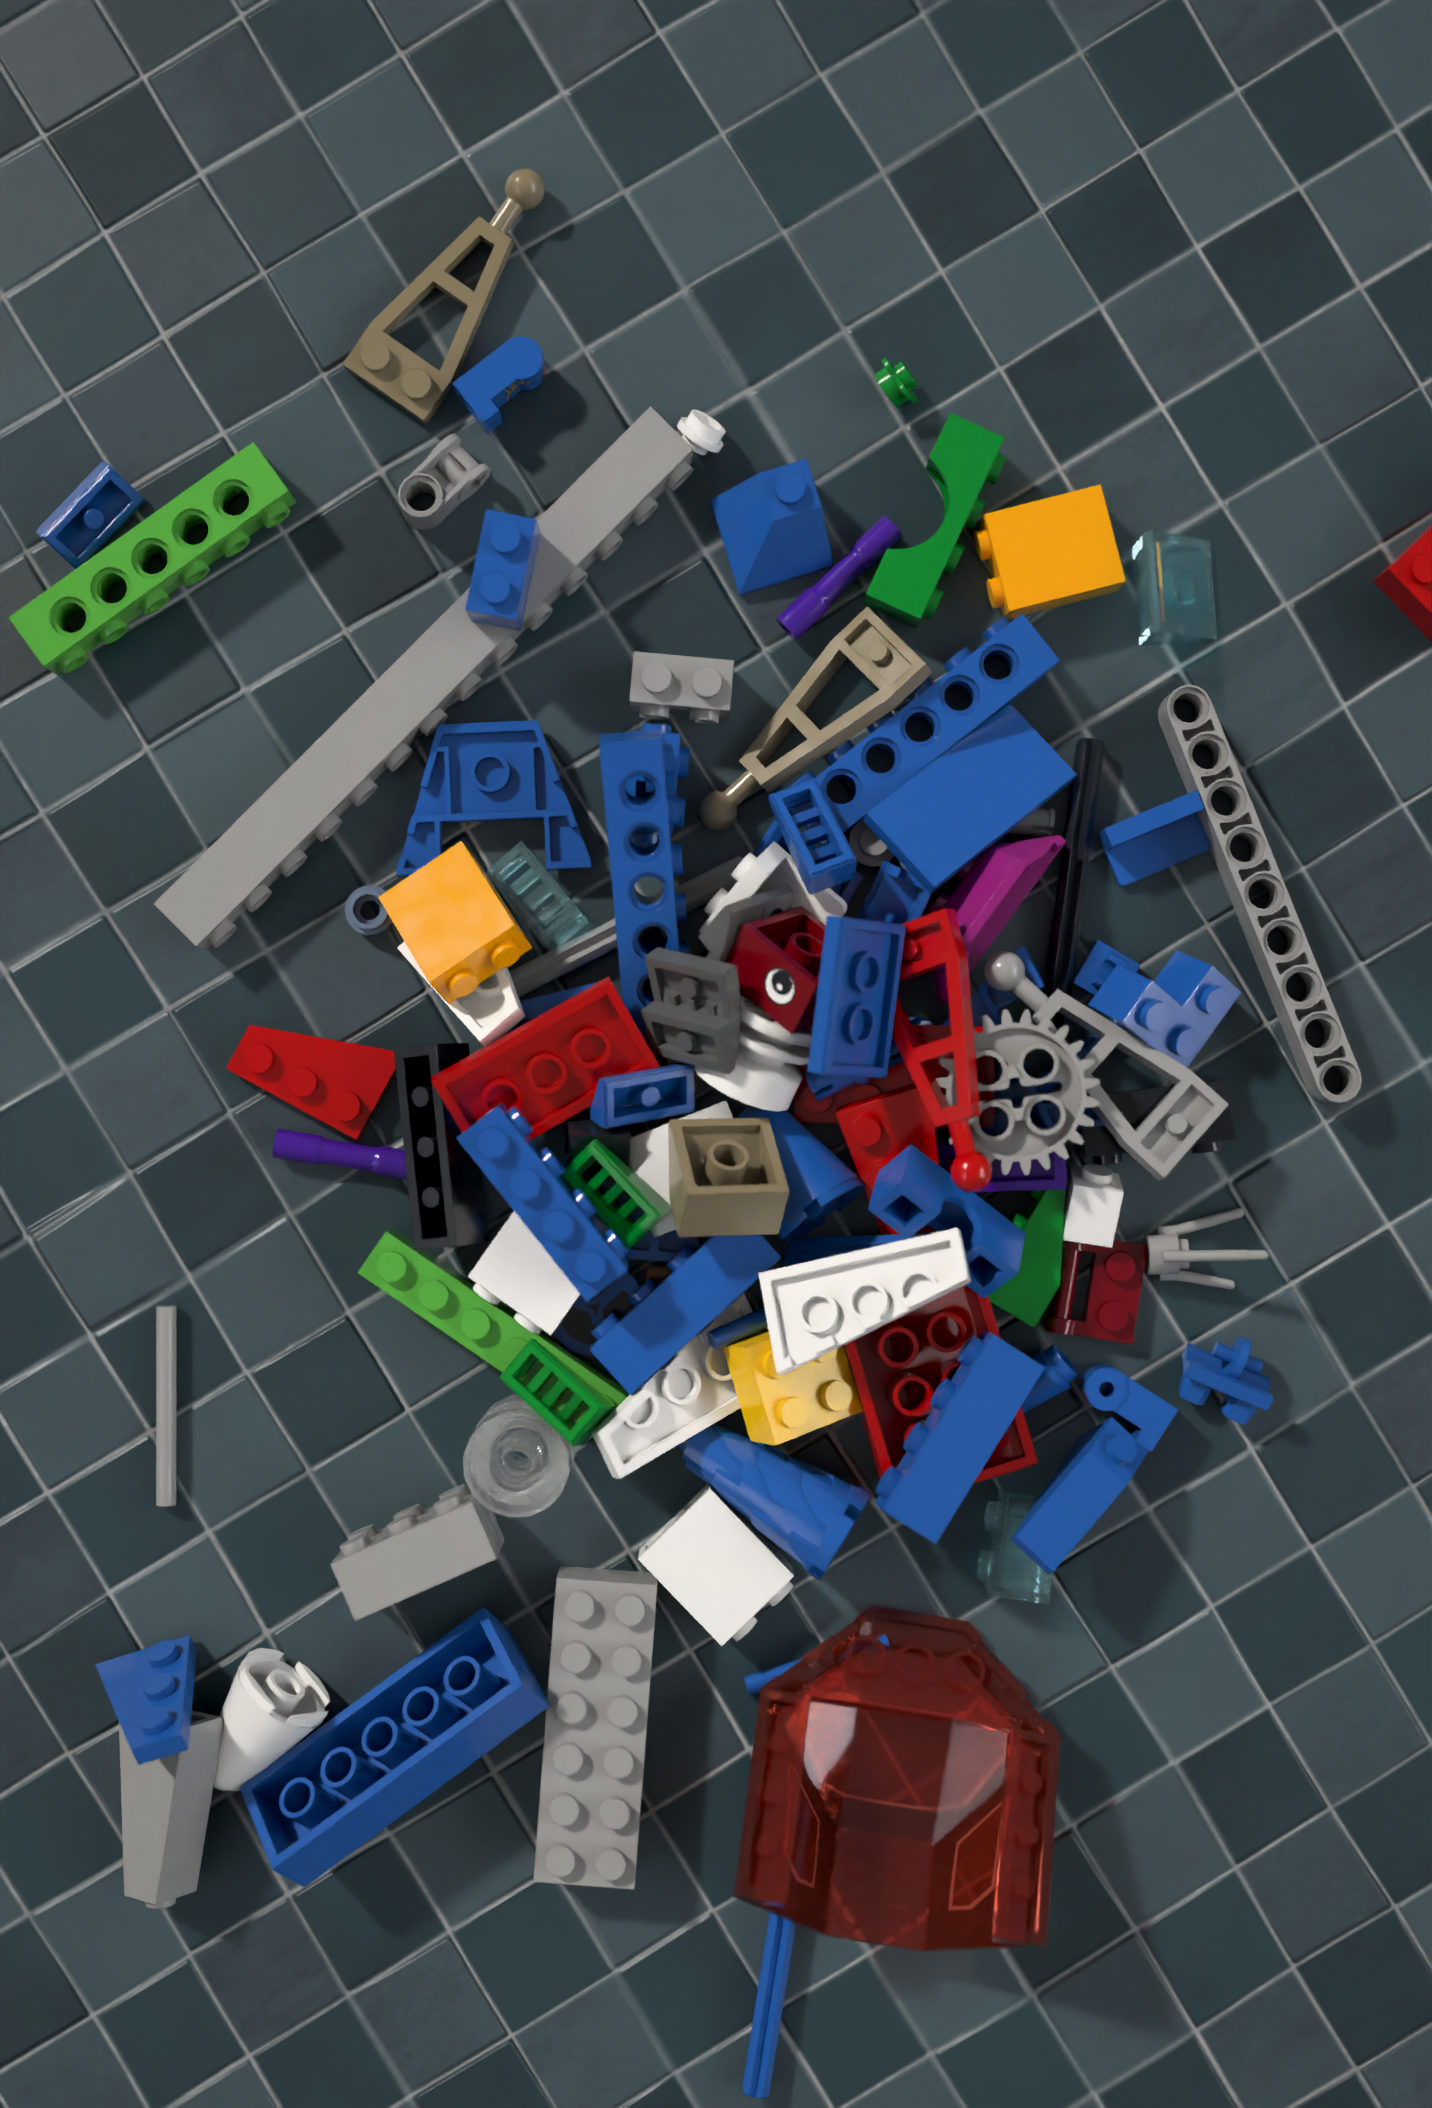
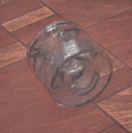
[463,1394,577,1517]

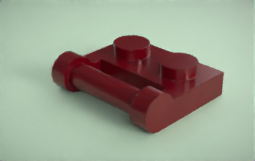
[1044,1240,1147,1344]

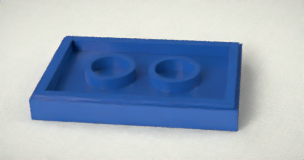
[807,915,906,1078]

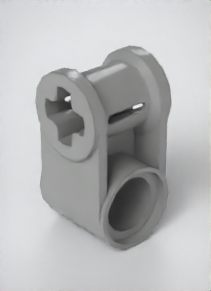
[398,433,491,530]

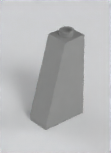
[119,1710,223,1909]

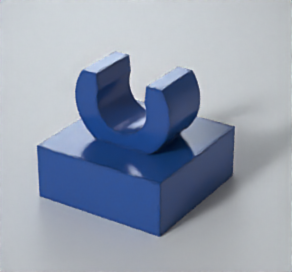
[1073,940,1141,997]

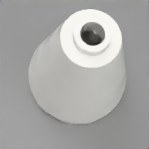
[213,1648,330,1791]

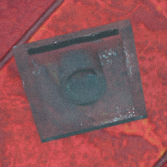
[1132,530,1217,646]

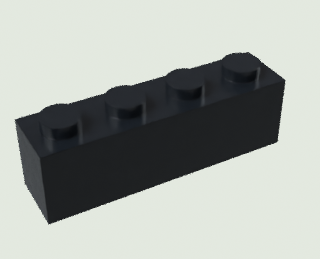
[394,1043,489,1250]

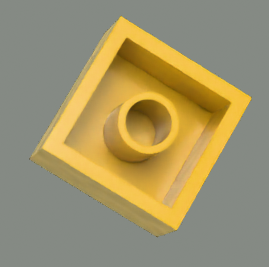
[723,1329,863,1445]

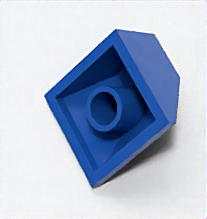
[710,459,834,596]

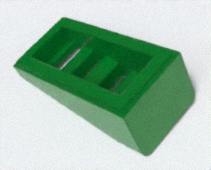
[560,1139,672,1249]
[499,1339,614,1446]

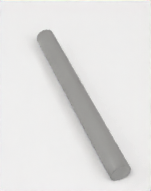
[156,1305,177,1507]

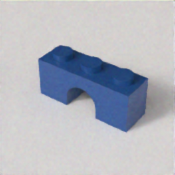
[868,1144,1026,1298]

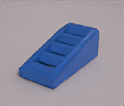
[768,778,857,894]

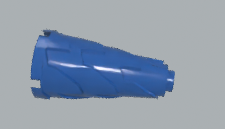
[677,1422,872,1581]

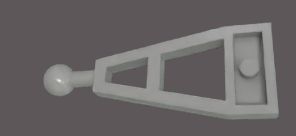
[984,951,1229,1181]

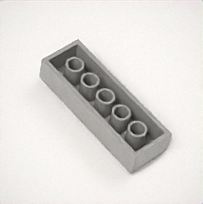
[533,1566,658,1889]

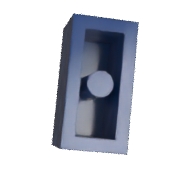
[465,509,541,631]

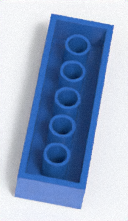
[240,1607,550,1887]

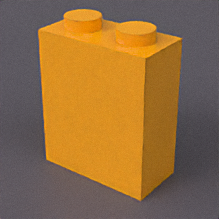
[974,484,1126,619]
[378,841,533,1004]

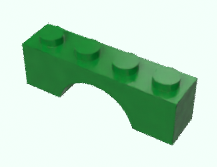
[863,412,1007,628]

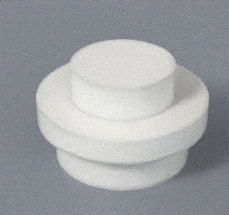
[677,409,725,455]

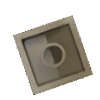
[668,1118,789,1237]

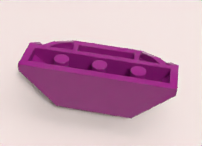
[925,835,1066,1005]

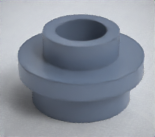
[345,885,393,935]

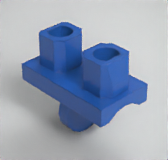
[1179,1336,1274,1425]

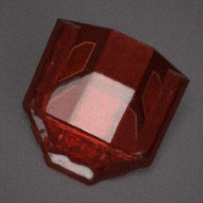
[733,1606,1061,1952]

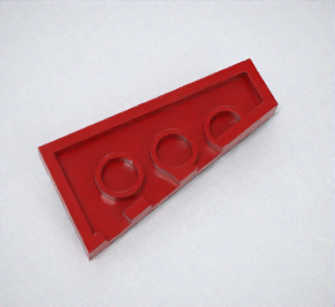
[835,1083,940,1235]

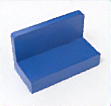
[1096,790,1211,886]

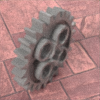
[936,1009,1100,1175]

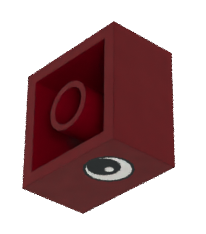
[724,906,826,1034]

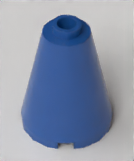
[739,1105,865,1242]

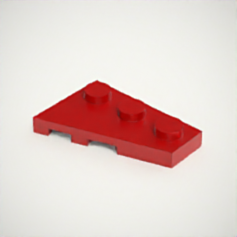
[226,1025,396,1140]

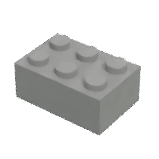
[330,1484,505,1621]

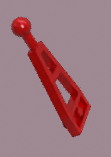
[892,908,992,1192]

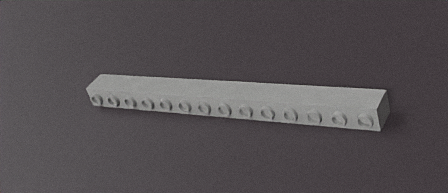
[154,406,694,949]

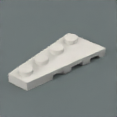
[758,1228,971,1376]
[591,1292,762,1479]

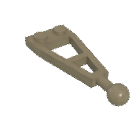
[343,168,545,425]
[698,606,933,831]

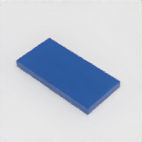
[863,703,1077,894]

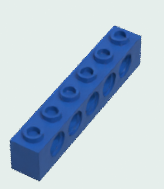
[789,613,1060,848]
[599,729,690,1040]

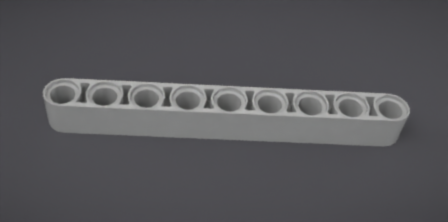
[1158,684,1362,1103]

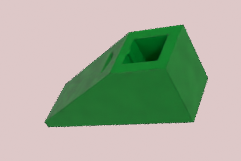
[988,1189,1066,1328]

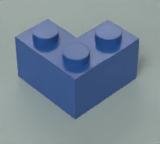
[1088,950,1241,1068]

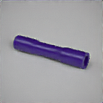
[776,516,903,641]
[273,1128,407,1180]

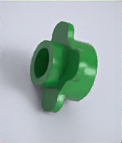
[874,357,919,407]

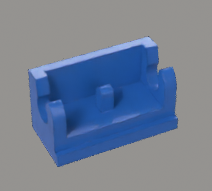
[857,860,931,924]

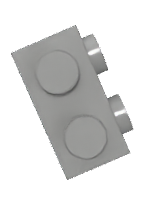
[629,651,734,724]

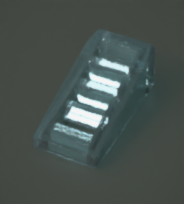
[485,840,589,951]

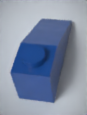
[1011,1417,1148,1574]

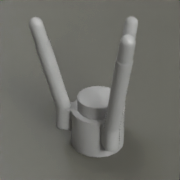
[1145,1208,1269,1289]

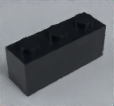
[1076,1080,1236,1165]

